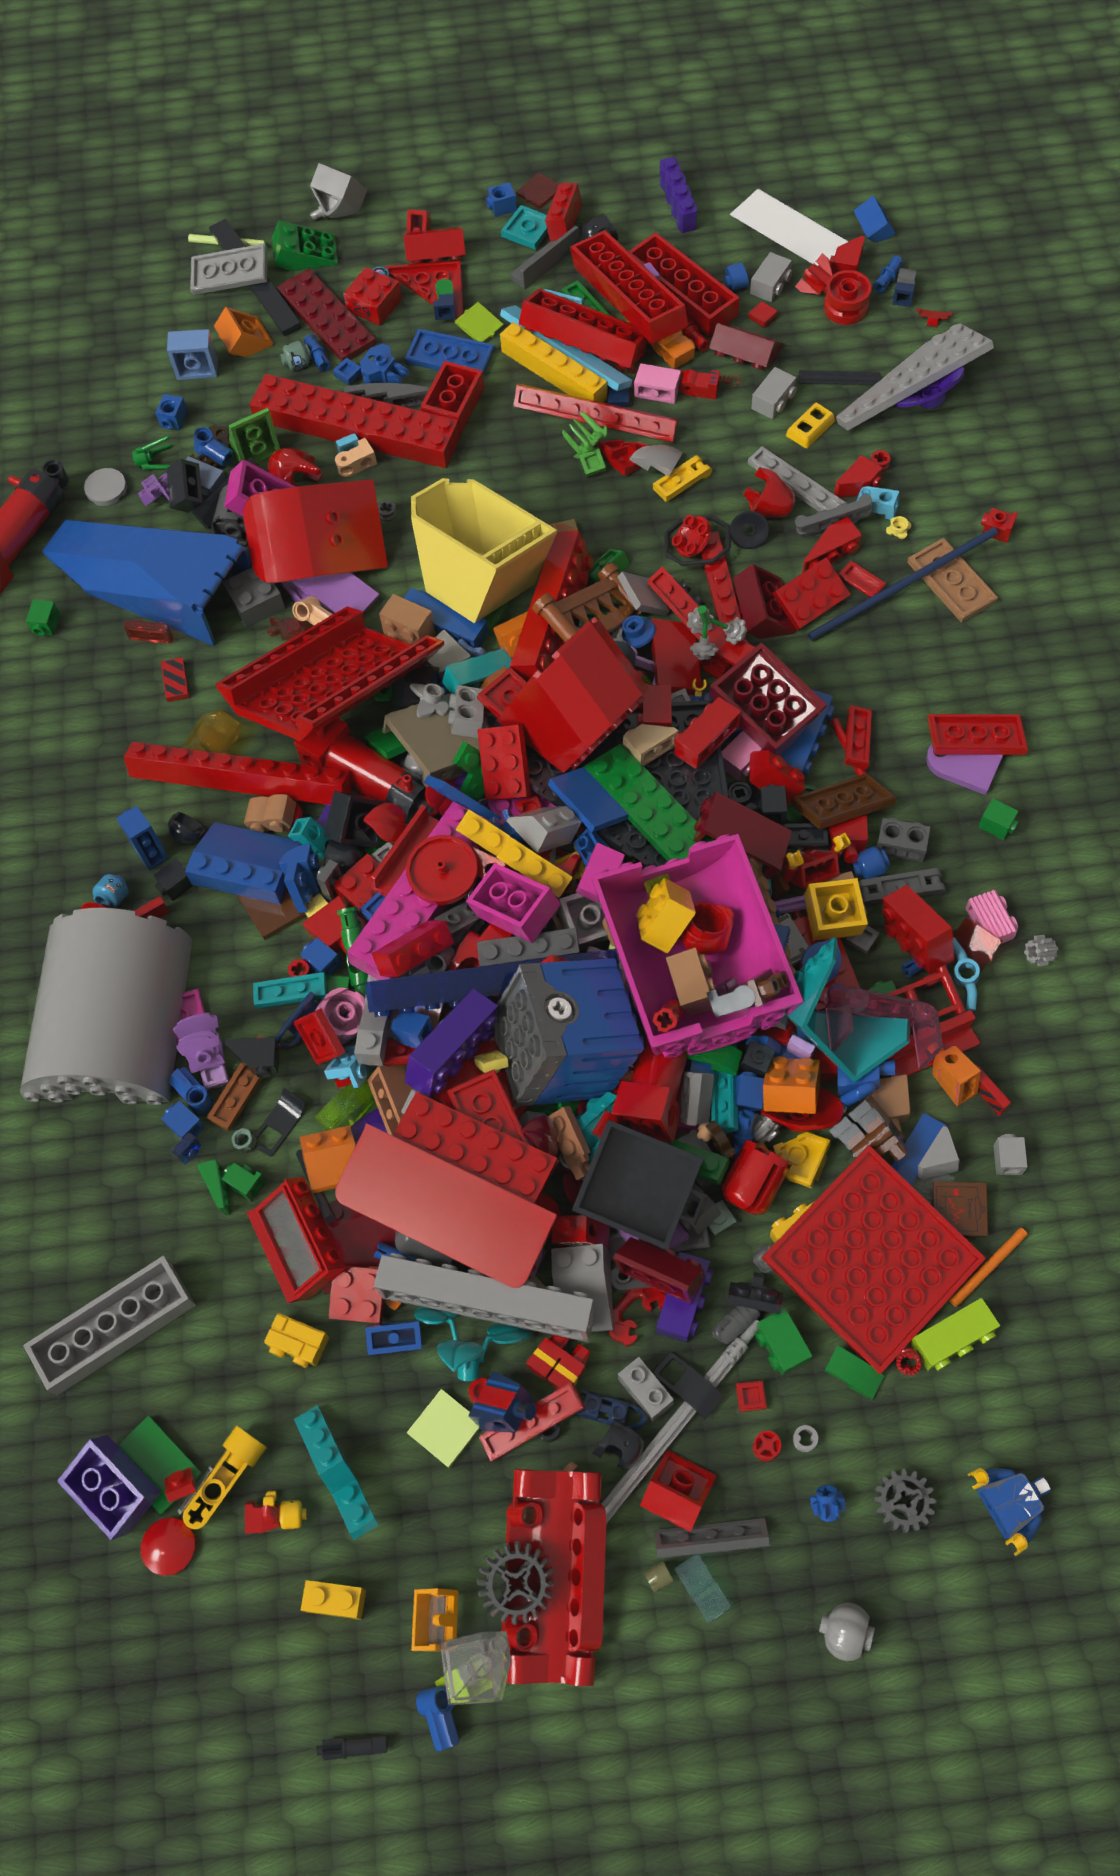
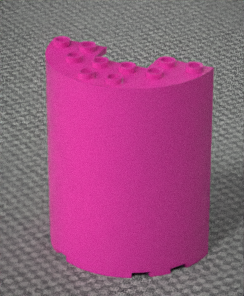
[591,834,804,1057]

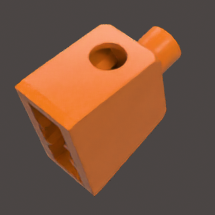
[928,1044,981,1107]

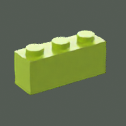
[910,1298,1000,1371]

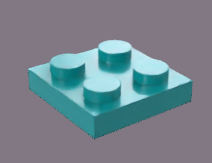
[501,205,548,250]

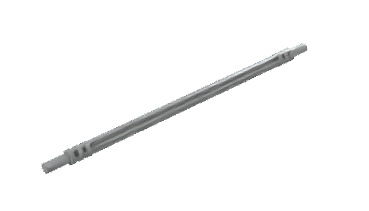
[601,1319,759,1524]

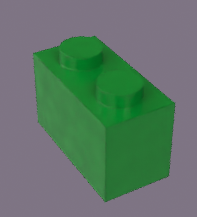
[754,1308,812,1376]

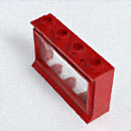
[246,1177,347,1303]

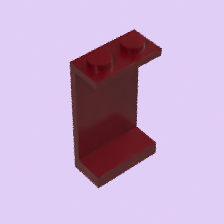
[693,791,792,880]

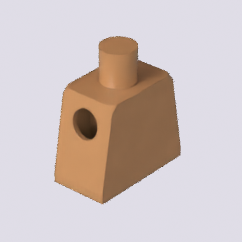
[860,1075,910,1132]

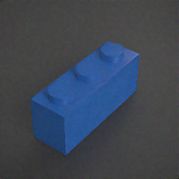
[116,806,169,871]

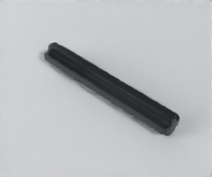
[798,370,881,385]

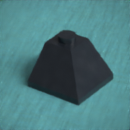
[390,666,440,709]

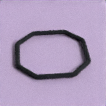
[664,516,731,566]

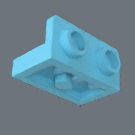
[324,1044,376,1088]

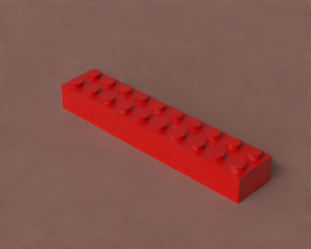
[249,374,460,469]

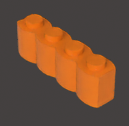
[626,319,695,369]

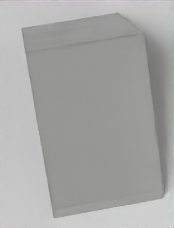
[918,1126,959,1180]

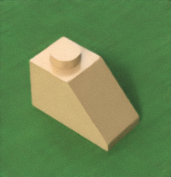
[623,724,678,766]

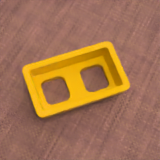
[786,403,835,448]

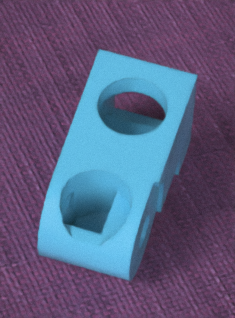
[856,486,899,520]

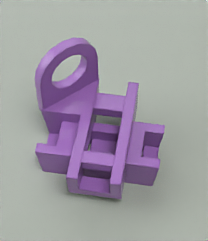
[138,473,169,507]

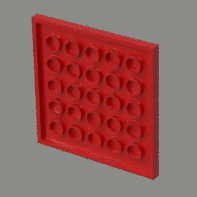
[761,1145,986,1374]

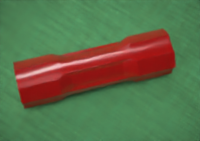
[653,998,685,1032]

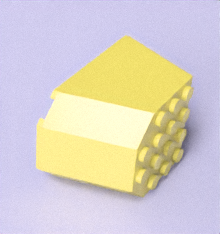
[411,478,557,623]

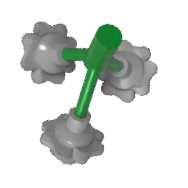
[686,605,747,660]

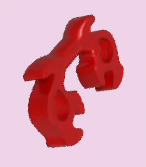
[609,1287,666,1347]

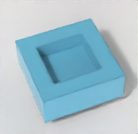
[336,433,359,453]

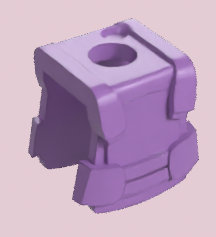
[173,1013,225,1073]

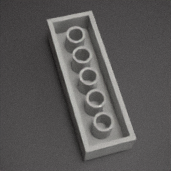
[23,1256,196,1396]

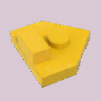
[773,1132,831,1189]

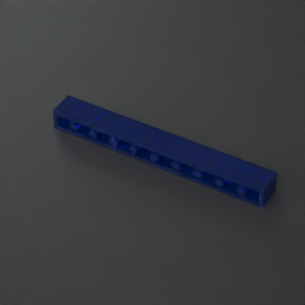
[365,949,619,1017]

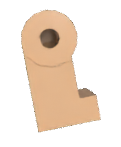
[335,438,377,477]

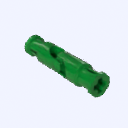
[336,907,368,998]

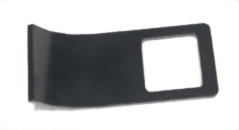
[255,1088,306,1157]
[653,1352,724,1420]

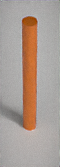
[949,1227,1028,1308]

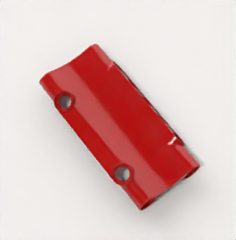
[501,1469,606,1686]

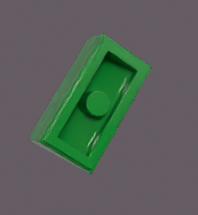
[588,548,630,585]

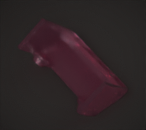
[824,983,943,1069]

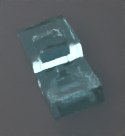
[674,1554,731,1623]

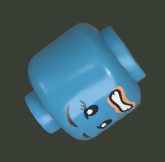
[92,874,129,909]

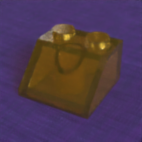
[181,709,243,755]

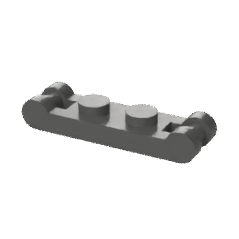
[795,494,873,537]
[858,868,946,907]

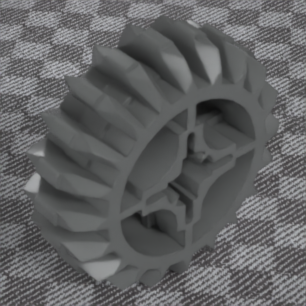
[477,1541,555,1625]

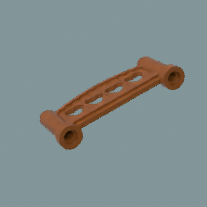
[532,562,644,642]

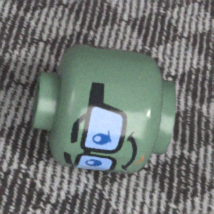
[280,340,312,371]

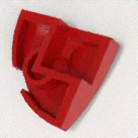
[598,440,650,476]

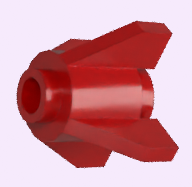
[795,253,833,295]

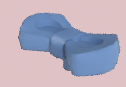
[457,639,487,657]

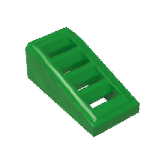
[197,1159,231,1215]

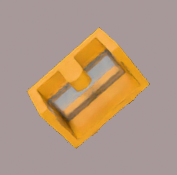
[411,1588,458,1652]

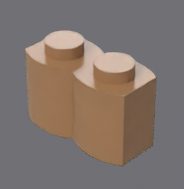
[244,794,297,833]

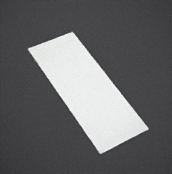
[730,189,848,266]

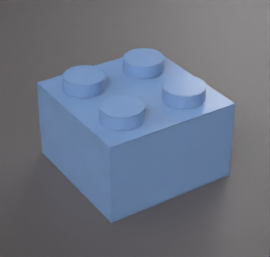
[167,329,218,380]

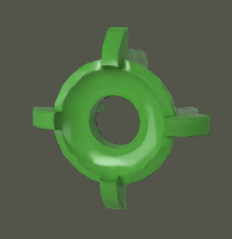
[562,412,607,458]

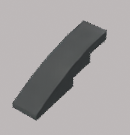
[343,383,428,408]

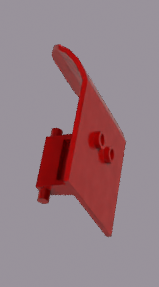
[243,479,388,583]

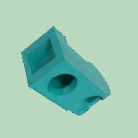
[288,817,330,859]

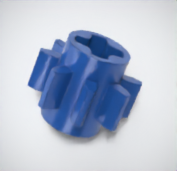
[810,1485,846,1522]

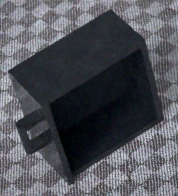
[572,1120,708,1250]

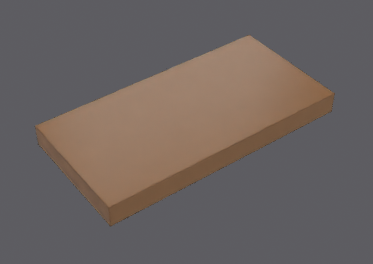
[907,538,998,623]

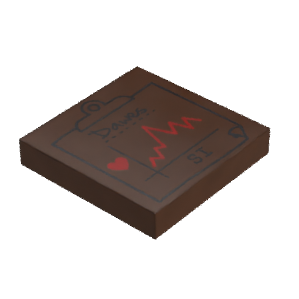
[932,1182,988,1236]

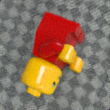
[245,1490,307,1534]

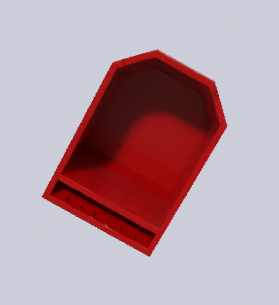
[497,616,648,773]

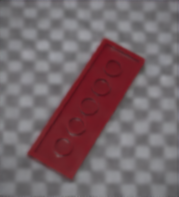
[276,269,376,362]

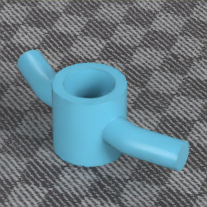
[953,937,980,1011]

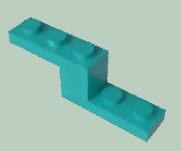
[294,1405,379,1540]

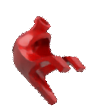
[268,448,323,487]

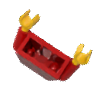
[781,833,851,888]

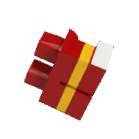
[526,1335,590,1390]

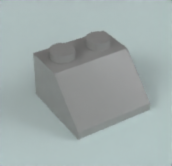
[507,806,582,854]

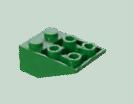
[272,220,338,271]

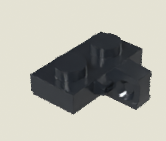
[727,1272,783,1314]

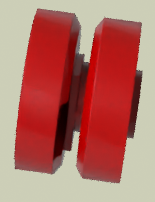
[824,270,871,325]

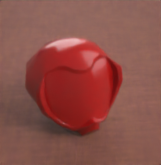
[678,902,734,955]

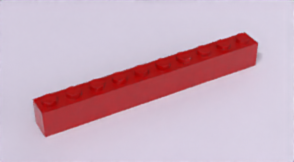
[123,742,353,805]

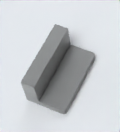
[679,1071,714,1126]

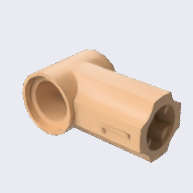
[292,596,333,625]

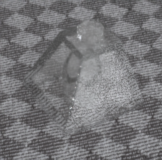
[440,1631,511,1705]

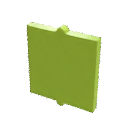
[455,302,504,342]

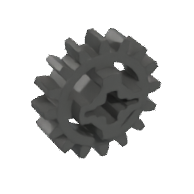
[873,1469,936,1533]

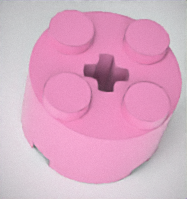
[315,988,365,1044]

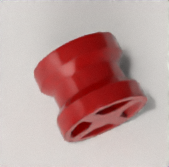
[753,1430,781,1462]

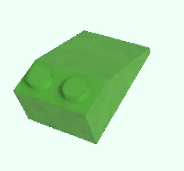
[229,408,280,464]

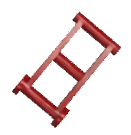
[860,965,966,1028]

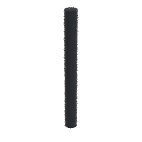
[296,1149,335,1223]

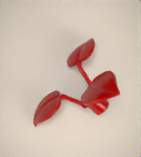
[363,780,457,843]

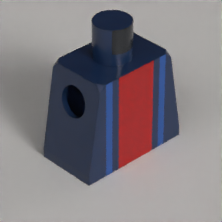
[468,1371,536,1433]

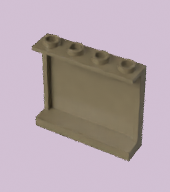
[382,693,483,788]

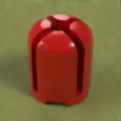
[721,1140,792,1215]

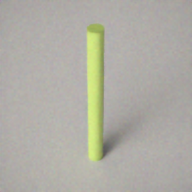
[188,234,266,247]

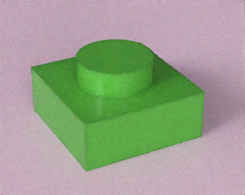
[579,448,606,477]

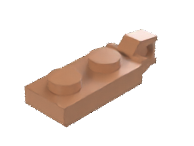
[549,1106,591,1180]

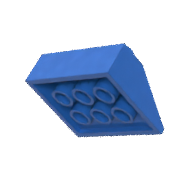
[185,822,302,904]

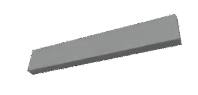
[748,447,859,524]

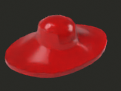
[759,1087,844,1133]

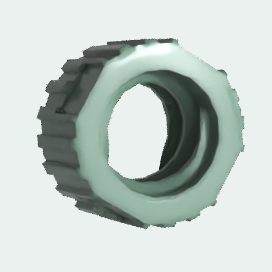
[231,1128,257,1153]

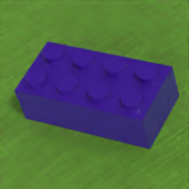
[405,988,498,1098]

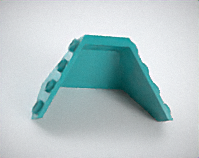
[785,937,910,1082]

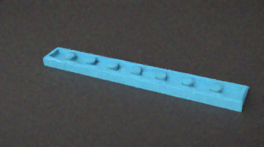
[500,305,632,391]

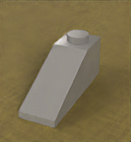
[354,992,394,1066]

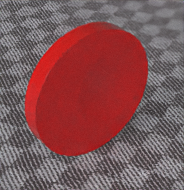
[406,835,478,905]

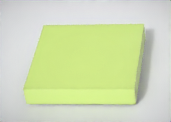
[407,1389,480,1468]

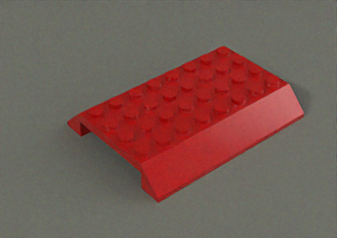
[215,606,444,741]

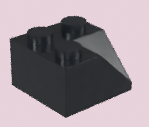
[324,791,388,848]

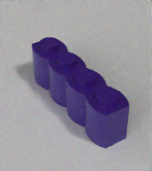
[660,157,697,233]

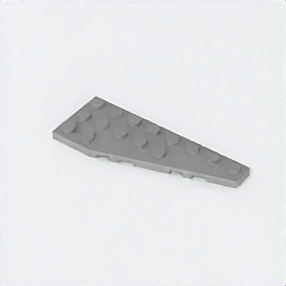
[836,323,994,431]

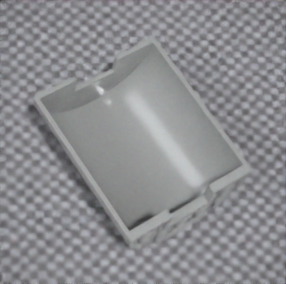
[20,908,193,1105]

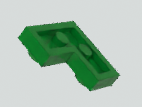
[452,742,485,802]

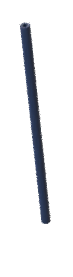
[808,527,998,641]

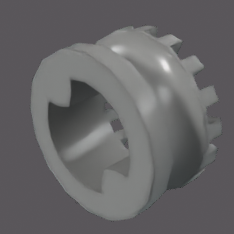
[793,1425,818,1452]

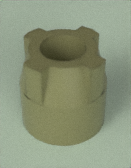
[644,1561,674,1592]

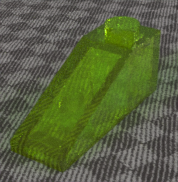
[315,1072,375,1131]

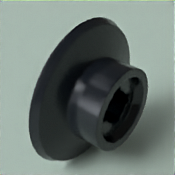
[729,511,769,549]
[727,780,760,812]

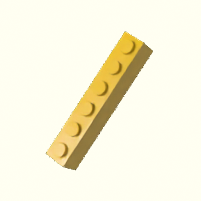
[500,322,608,403]

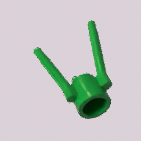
[132,435,172,471]

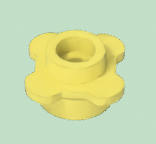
[886,516,911,539]

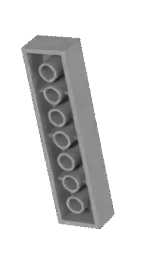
[373,1253,596,1342]

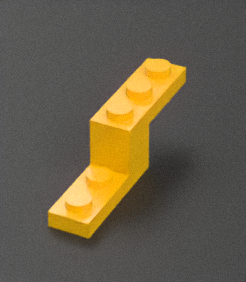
[456,809,573,898]

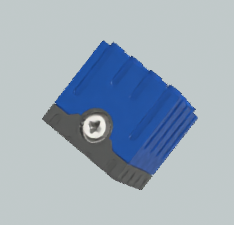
[493,958,644,1107]

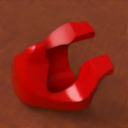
[743,467,795,518]

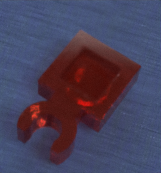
[267,617,308,641]

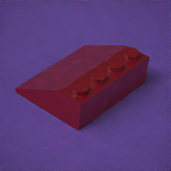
[709,642,827,755]
[295,1200,396,1295]

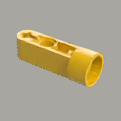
[183,1425,267,1529]

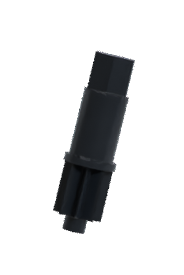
[316,1735,388,1760]

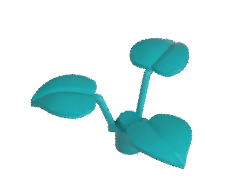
[414,1307,534,1381]

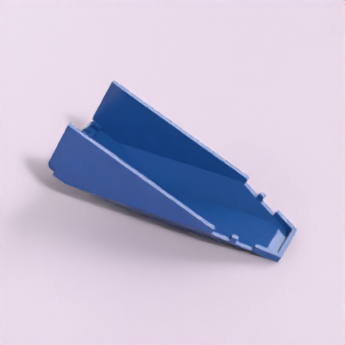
[42,520,252,646]

